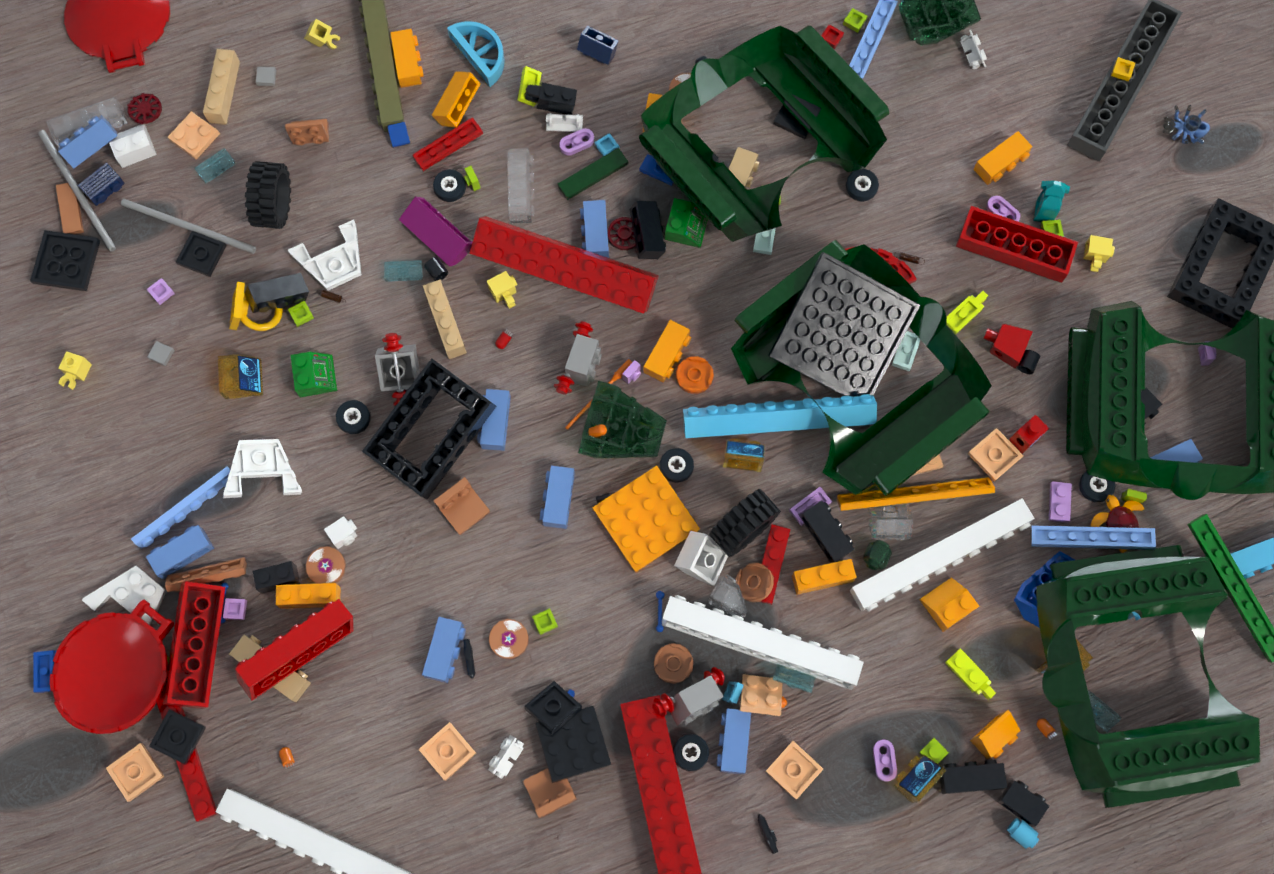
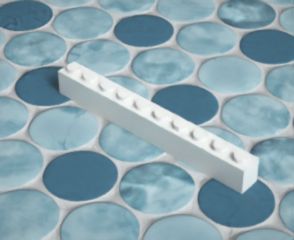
[850,498,1035,612]
[216,789,412,874]

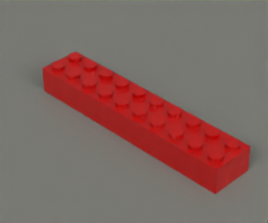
[469,216,659,314]
[620,695,702,874]

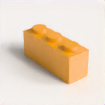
[390,29,424,88]
[432,71,481,128]
[973,131,1033,185]
[643,320,692,383]
[792,559,857,595]
[276,583,341,609]

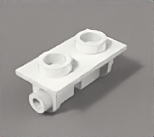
[960,30,987,69]
[546,113,583,132]
[488,735,524,779]

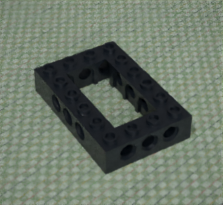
[1167,198,1274,329]
[362,358,497,499]

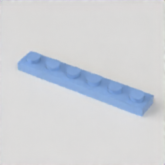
[849,0,898,79]
[131,466,231,549]
[1031,526,1156,550]

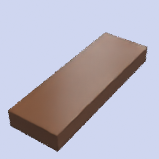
[56,183,84,235]

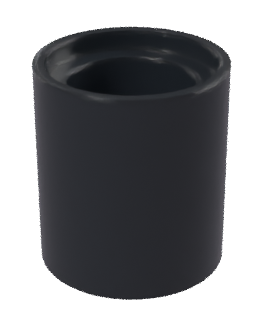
[424,257,449,281]
[1017,350,1040,375]

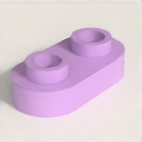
[560,128,594,156]
[986,196,1020,222]
[873,740,897,782]

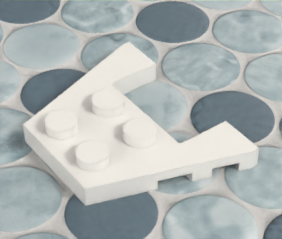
[288,219,361,291]
[223,439,302,498]
[82,566,167,625]

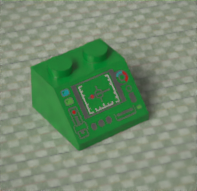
[665,198,708,248]
[290,352,337,398]

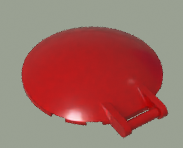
[64,0,170,73]
[50,600,174,734]

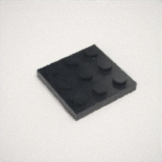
[30,230,100,292]
[535,706,611,783]

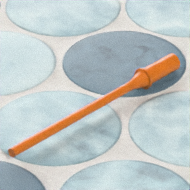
[565,359,632,430]

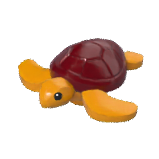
[1090,495,1144,553]

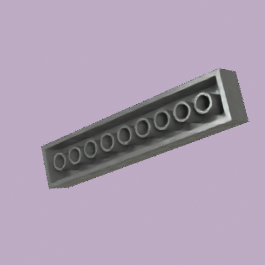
[1067,0,1183,162]

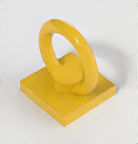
[229,282,283,331]

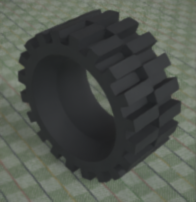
[245,161,291,229]
[709,489,781,557]

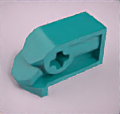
[1033,181,1070,222]

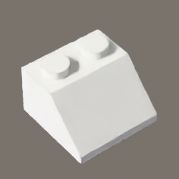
[109,124,157,168]
[674,531,728,586]

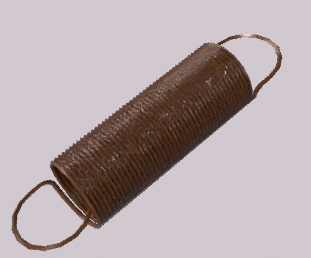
[894,252,925,265]
[317,290,343,303]

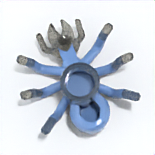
[1163,105,1210,144]

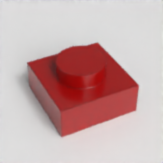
[821,24,844,49]

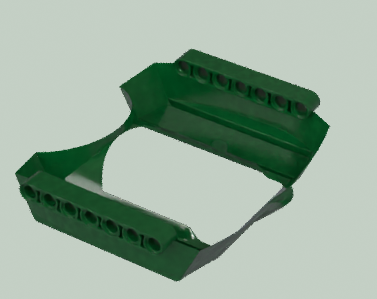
[639,25,889,242]
[731,240,992,496]
[1066,301,1274,500]
[1037,545,1260,808]

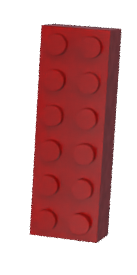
[956,206,1078,283]
[162,581,225,709]
[235,599,354,701]

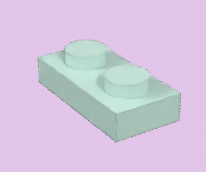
[753,228,776,255]
[891,331,920,371]

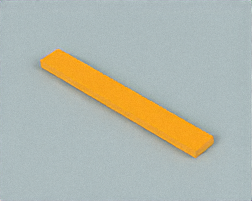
[837,477,995,511]

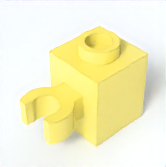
[304,19,340,49]
[1083,235,1115,272]
[487,271,517,309]
[59,351,92,390]

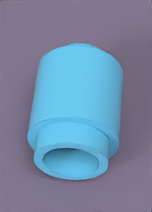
[1007,818,1039,849]

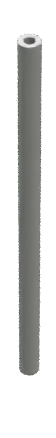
[38,130,116,252]
[121,199,256,254]

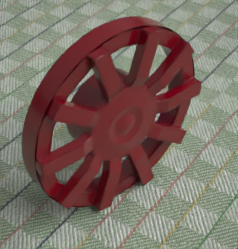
[127,93,162,124]
[607,217,636,251]

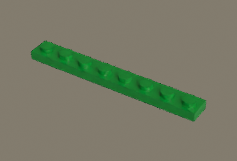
[1187,514,1274,663]

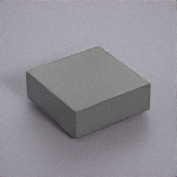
[255,67,276,86]
[147,341,175,367]

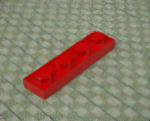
[412,117,483,171]
[759,524,791,605]

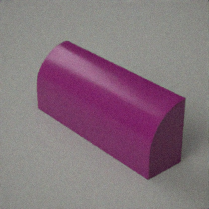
[399,196,472,267]

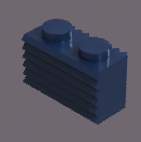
[577,26,619,65]
[78,162,125,206]

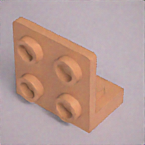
[285,119,329,145]
[434,477,490,535]
[523,768,577,818]

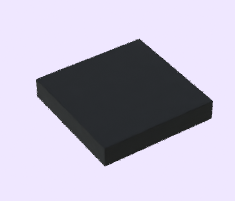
[773,93,821,139]
[176,231,227,277]
[524,681,582,735]
[149,709,206,764]

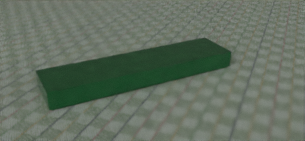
[558,148,628,200]

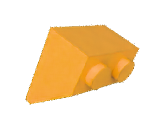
[919,577,979,632]
[970,710,1021,759]

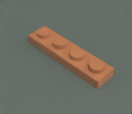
[165,557,247,592]

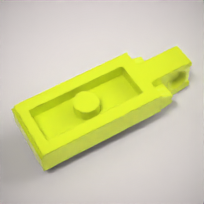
[946,291,988,335]
[945,648,996,700]

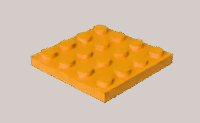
[592,466,700,573]

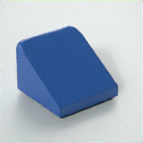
[387,122,410,147]

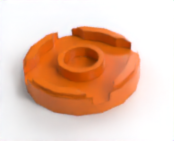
[676,356,714,394]

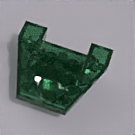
[899,0,981,46]
[578,381,667,459]

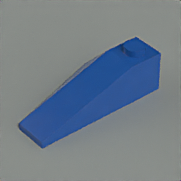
[1014,551,1075,628]

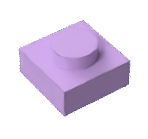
[147,278,175,305]
[1198,341,1217,366]
[622,360,641,384]
[223,598,247,620]

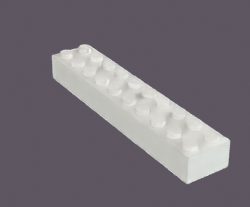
[662,595,864,690]

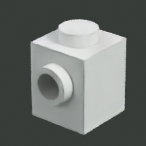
[324,516,358,549]

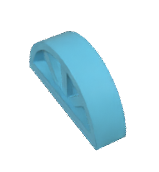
[447,21,505,87]

